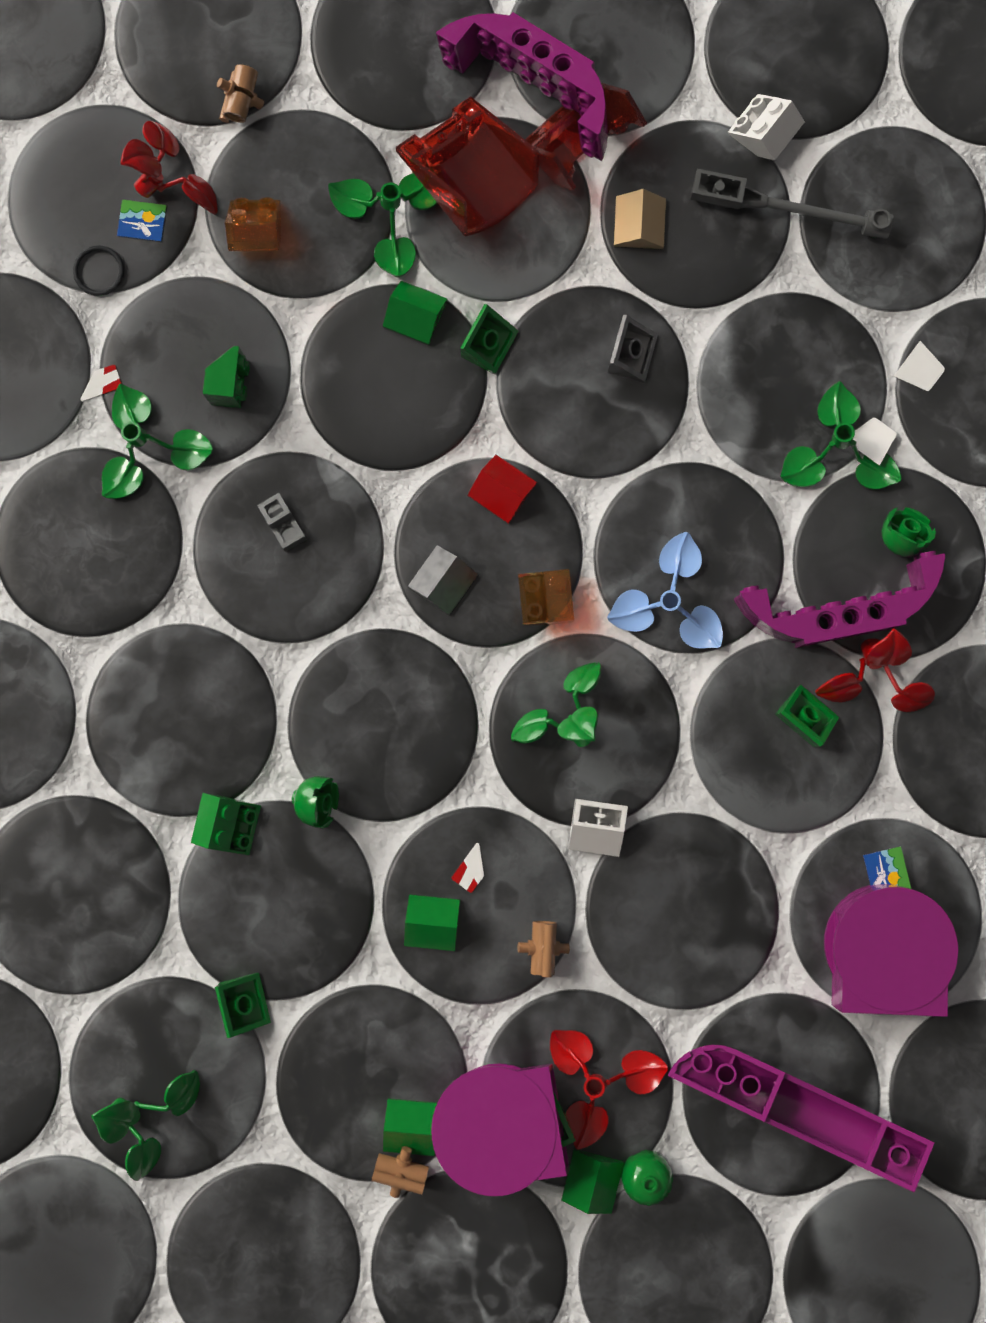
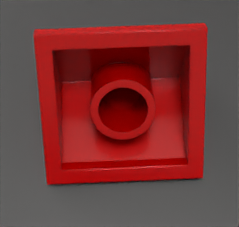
[467,454,537,524]

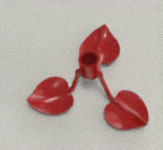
[121,121,218,215]
[815,628,935,712]
[550,1030,668,1149]

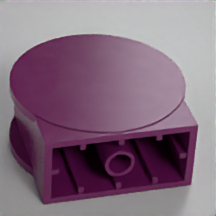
[824,884,958,1017]
[431,1063,570,1196]

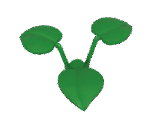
[328,171,443,277]
[780,381,901,490]
[102,384,213,499]
[511,662,602,747]
[91,1070,200,1181]

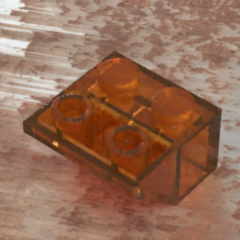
[225,197,281,251]
[518,569,574,625]

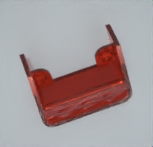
[523,83,647,190]

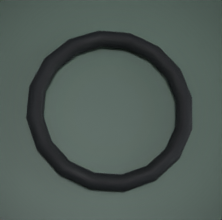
[73,245,124,296]

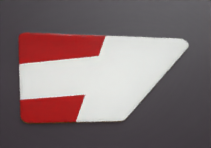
[80,365,121,401]
[452,843,484,893]

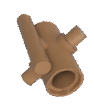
[217,64,264,123]
[517,921,570,977]
[371,1146,429,1198]

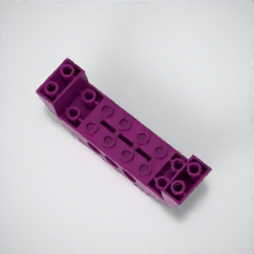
[436,12,608,161]
[734,551,945,648]

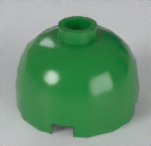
[881,507,936,557]
[292,776,339,829]
[621,1150,673,1206]

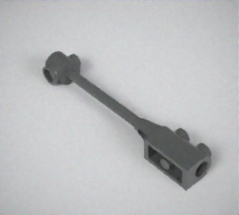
[690,168,893,240]

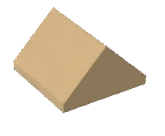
[614,189,666,249]

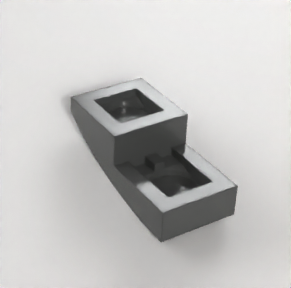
[257,493,307,552]

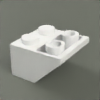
[728,94,805,160]
[568,799,628,857]

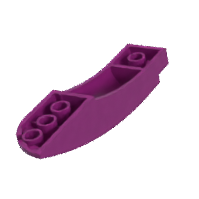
[668,1045,934,1192]

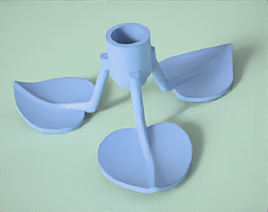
[607,532,723,648]

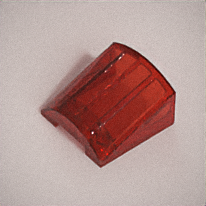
[396,96,539,237]

